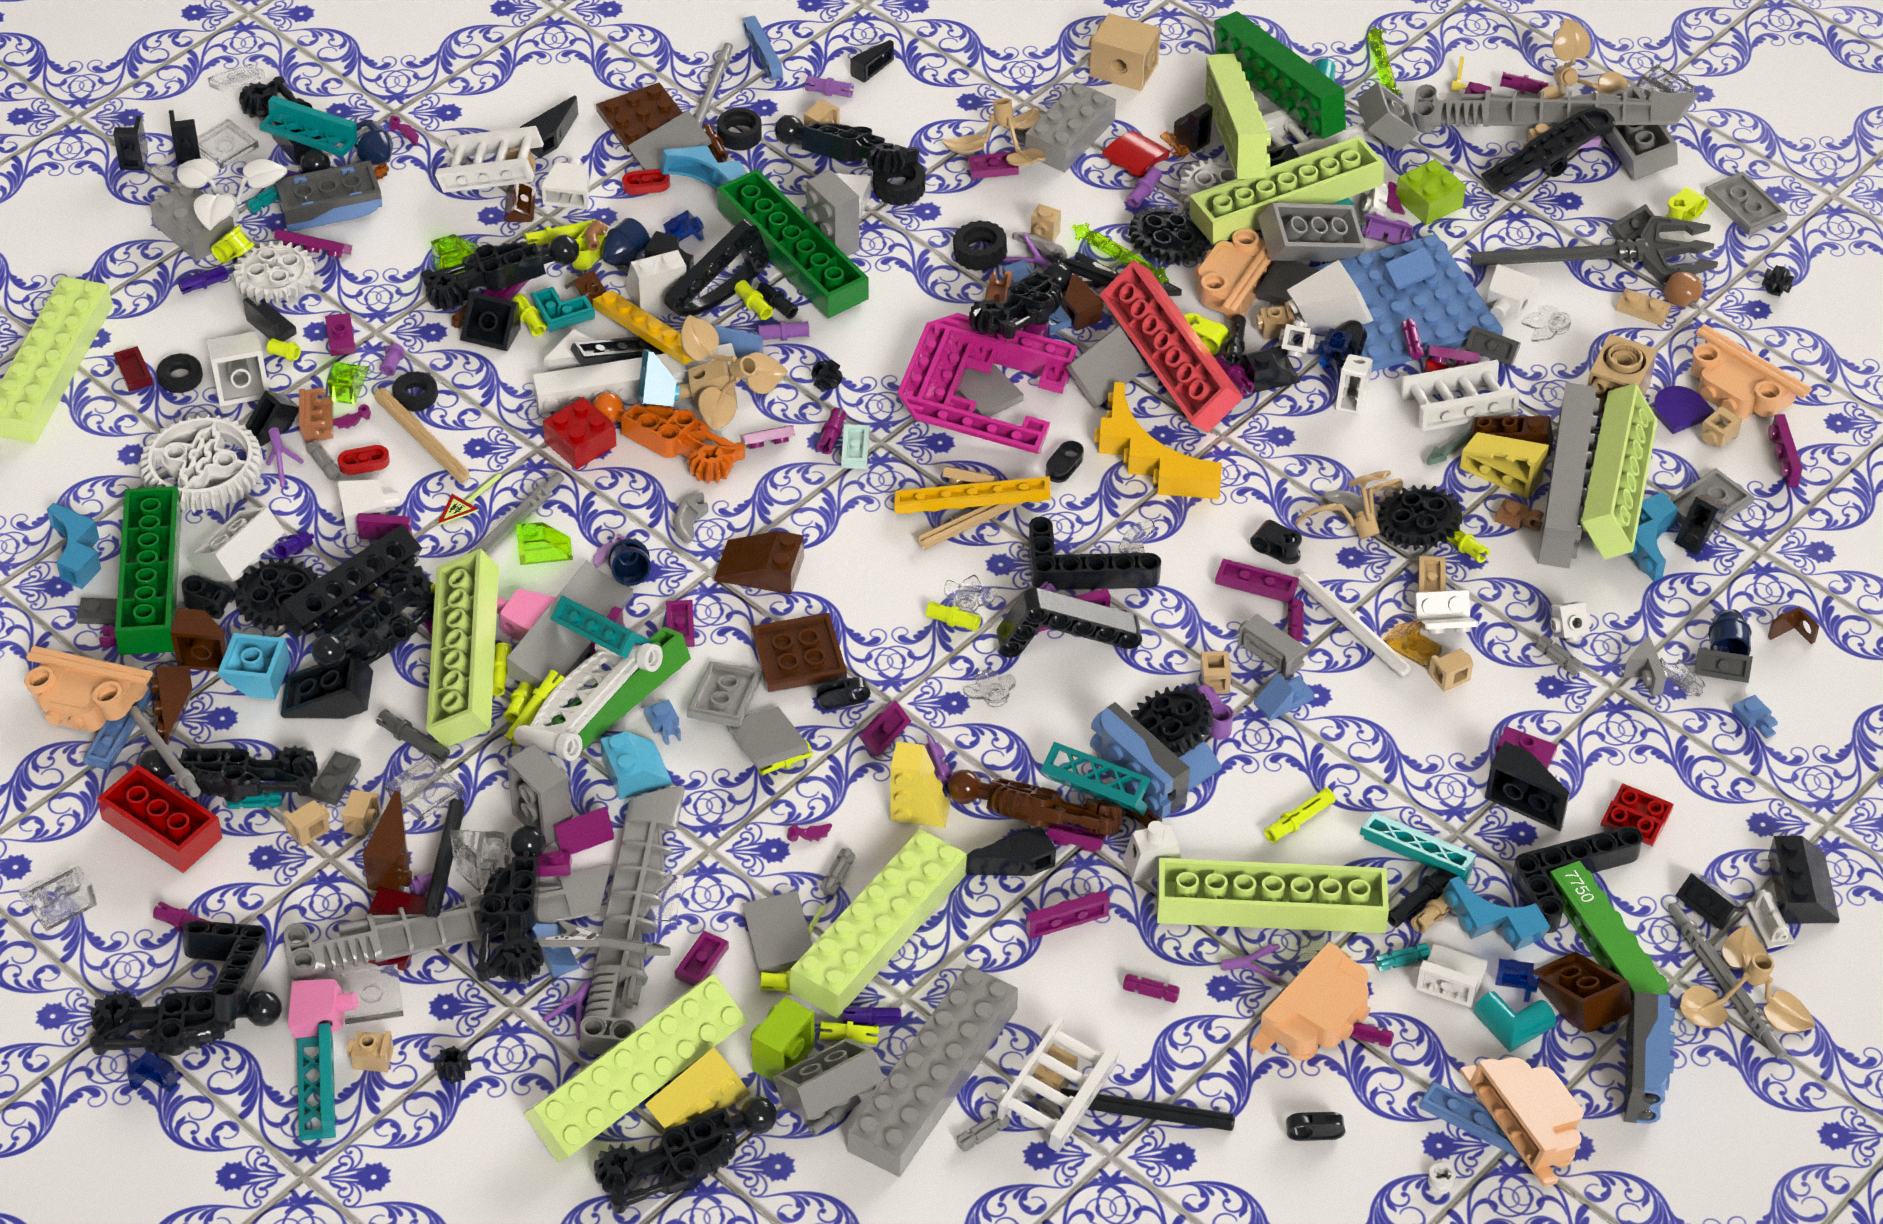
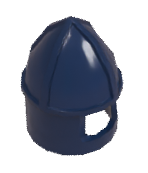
[352,120,393,165]
[601,218,650,266]
[608,538,651,586]
[1708,609,1752,656]

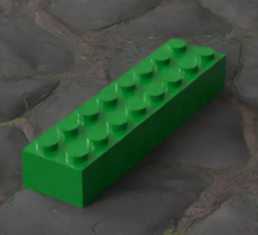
[1213,11,1346,139]
[717,169,869,319]
[115,486,182,655]

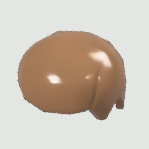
[1663,271,1704,307]

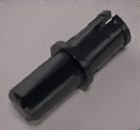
[756,283,798,319]

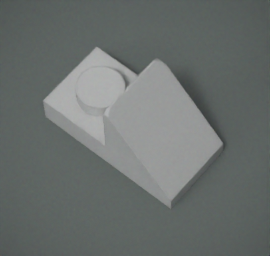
[1623,637,1666,696]

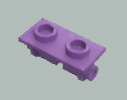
[1361,214,1413,245]
[920,734,953,786]

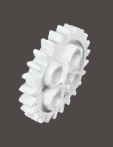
[1179,158,1237,215]
[233,241,315,303]

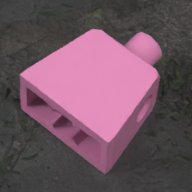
[497,589,556,642]
[288,979,359,1040]

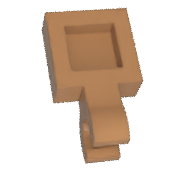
[1495,498,1544,531]

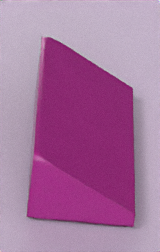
[554,807,614,854]

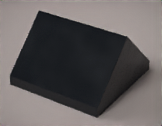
[460,291,521,351]

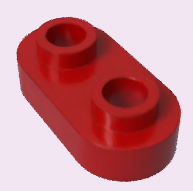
[622,169,670,195]
[337,445,390,475]

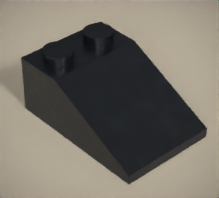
[280,651,373,719]
[1485,741,1570,832]

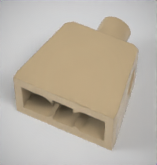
[677,360,738,411]

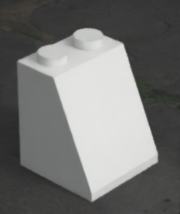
[625,250,687,318]
[1287,259,1373,334]
[206,331,269,407]

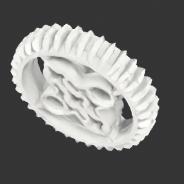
[140,414,263,514]

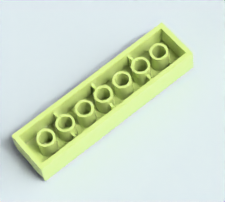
[1205,53,1271,179]
[1190,136,1384,245]
[0,276,113,444]
[1581,383,1658,560]
[426,548,499,748]
[789,829,967,1018]
[1157,858,1389,934]
[523,974,748,1162]

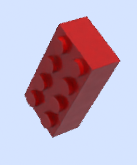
[97,764,223,873]

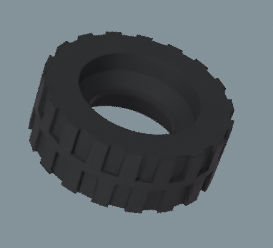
[873,162,926,206]
[953,220,1007,271]

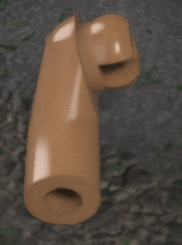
[584,220,608,251]

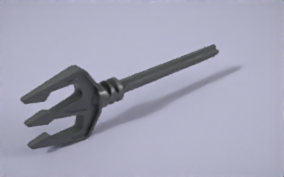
[1471,216,1718,283]

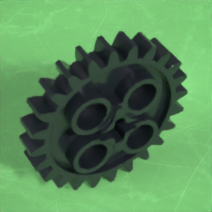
[1128,205,1207,266]
[1377,485,1462,551]
[235,558,319,631]
[1130,685,1214,755]

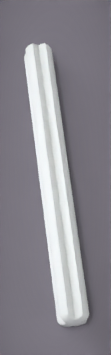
[1298,572,1412,677]

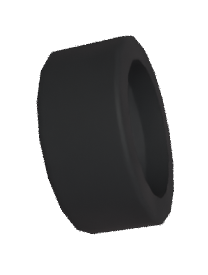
[717,108,762,150]

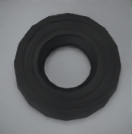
[156,353,203,393]
[392,371,438,412]

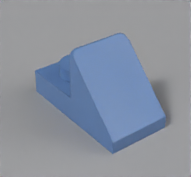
[1254,673,1314,721]

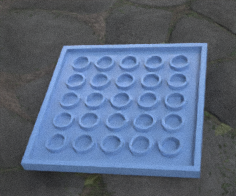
[1313,234,1503,372]

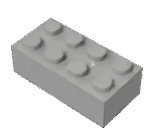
[1025,82,1116,173]
[1603,84,1678,181]
[1258,203,1366,262]

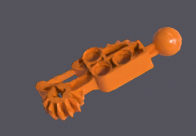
[592,392,746,484]

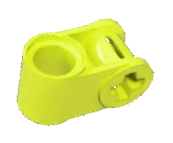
[1665,187,1708,221]
[211,225,255,263]
[572,226,607,271]
[1184,313,1229,355]

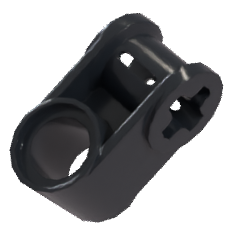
[1250,520,1302,564]
[182,575,236,619]

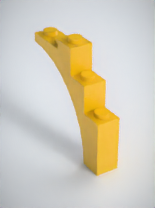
[1094,382,1222,499]

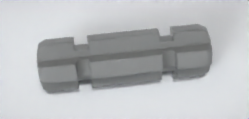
[306,440,341,480]
[1536,635,1583,675]
[820,848,855,896]
[956,1112,1010,1151]

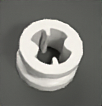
[1428,1163,1456,1193]

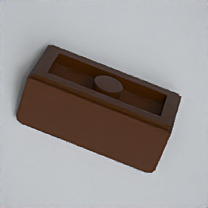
[504,183,536,222]

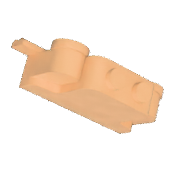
[1194,228,1275,320]
[1691,324,1812,419]
[24,646,153,732]
[1250,942,1370,1061]
[1459,1057,1583,1187]

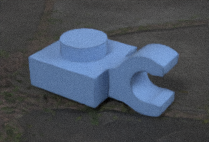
[1732,695,1778,738]

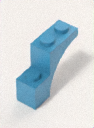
[659,145,747,191]
[1627,492,1678,582]
[47,503,101,589]
[1443,876,1550,951]

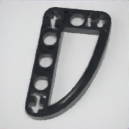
[664,219,770,317]

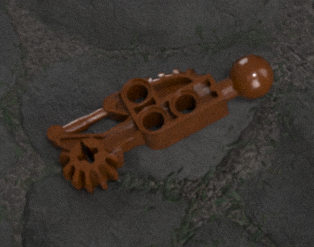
[947,770,1123,835]

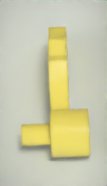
[1451,56,1466,91]

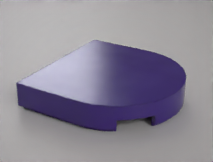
[1654,386,1715,434]

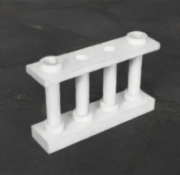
[1262,109,1365,157]
[435,126,544,193]
[1401,360,1520,432]
[996,1014,1121,1153]

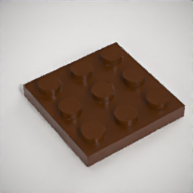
[596,82,683,152]
[751,613,847,692]

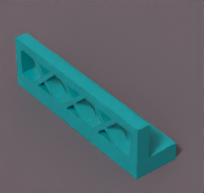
[259,96,358,157]
[550,595,652,659]
[1040,742,1151,816]
[1360,812,1477,882]
[297,1023,336,1141]

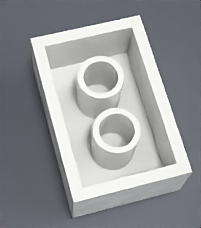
[187,507,285,583]

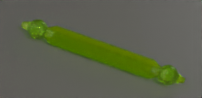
[1366,26,1401,96]
[1072,222,1169,283]

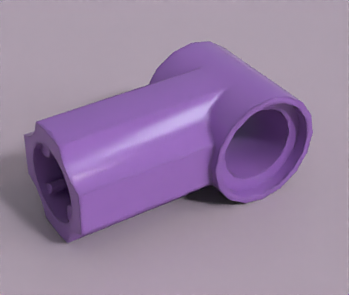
[1197,684,1234,740]

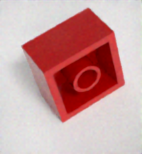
[543,397,617,470]

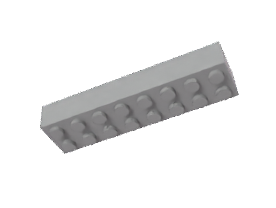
[1538,382,1600,568]
[848,964,1018,1177]

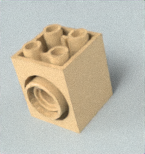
[1087,13,1161,91]
[1587,334,1658,414]

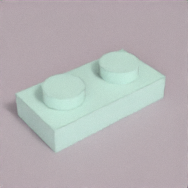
[841,424,870,469]

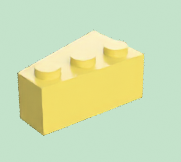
[890,741,951,828]

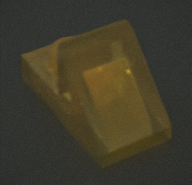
[1383,620,1442,669]

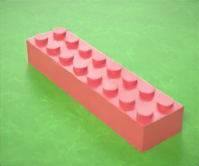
[1099,260,1243,433]

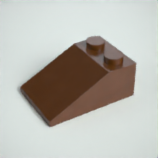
[714,531,804,594]
[363,790,412,892]
[1530,951,1632,1033]

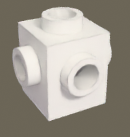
[1279,320,1316,358]
[1550,601,1592,642]

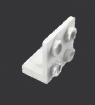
[1414,590,1478,634]
[1416,944,1488,1007]

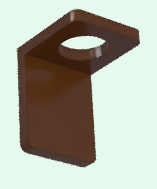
[564,269,606,307]
[1768,607,1819,644]

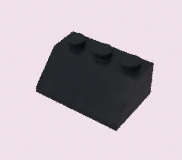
[1768,836,1840,924]

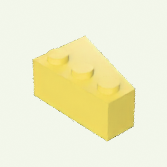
[1460,432,1549,499]
[645,1047,751,1131]

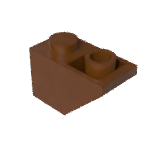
[1064,273,1104,331]

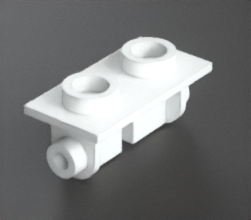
[1361,183,1388,222]
[1746,890,1795,949]

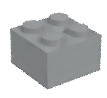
[1357,81,1419,151]

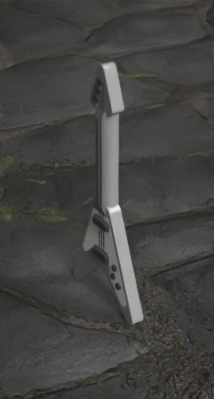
[535,921,671,956]

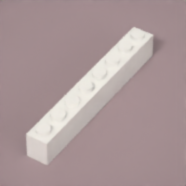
[533,343,735,413]

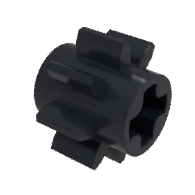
[1762,265,1795,296]
[811,359,843,391]
[434,1046,472,1084]

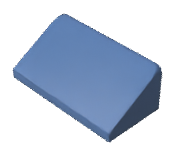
[1383,247,1437,291]
[714,325,763,359]
[1179,741,1222,792]
[530,924,580,978]

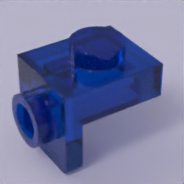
[663,210,704,242]
[1317,328,1353,368]
[1495,959,1538,1002]
[127,1051,178,1092]

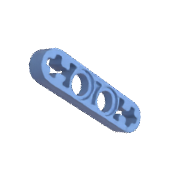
[742,15,783,81]

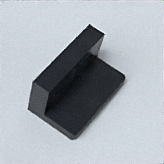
[169,110,201,164]
[113,116,148,170]
[243,297,297,342]
[1675,873,1745,930]

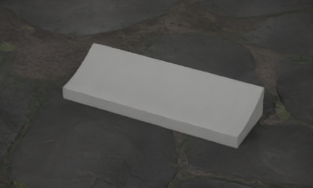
[507,560,633,688]

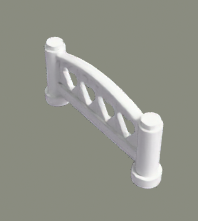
[514,643,663,761]

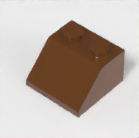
[171,608,228,672]

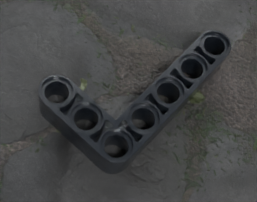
[1028,516,1161,590]
[996,588,1142,658]
[1511,826,1643,933]
[183,921,267,1022]

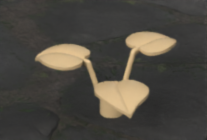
[1535,18,1628,99]
[942,98,1046,166]
[681,315,788,430]
[1296,470,1403,539]
[1679,925,1815,1033]

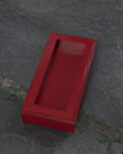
[113,346,153,392]

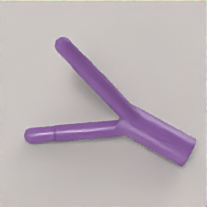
[1003,233,1051,269]
[266,427,304,488]
[1222,944,1281,982]
[543,980,592,1040]

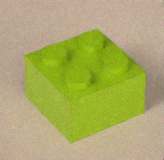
[1396,159,1466,225]
[750,996,815,1082]

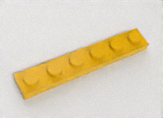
[593,291,694,365]
[894,476,1051,514]

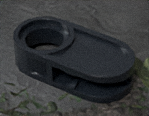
[1333,321,1367,368]
[1046,441,1084,483]
[816,677,871,710]
[1286,1112,1346,1141]

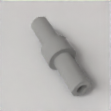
[808,1095,861,1136]

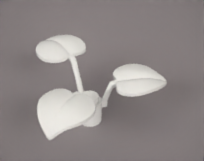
[177,159,287,231]

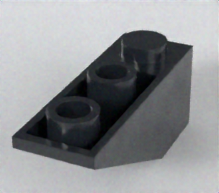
[520,95,578,159]
[966,827,1056,876]

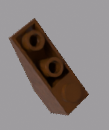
[1471,416,1554,456]
[149,666,192,746]

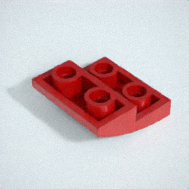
[1101,130,1170,177]
[1600,783,1674,847]

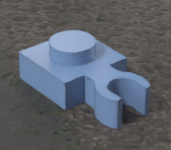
[643,699,681,745]

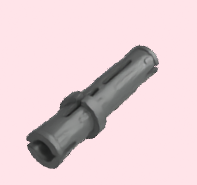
[376,709,450,765]

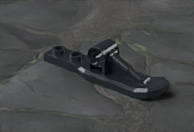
[1481,107,1616,195]

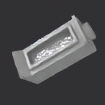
[1238,614,1306,680]

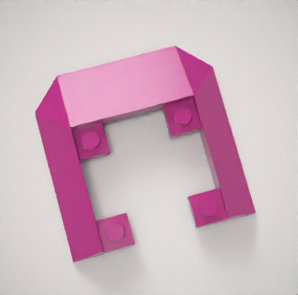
[897,313,1078,454]

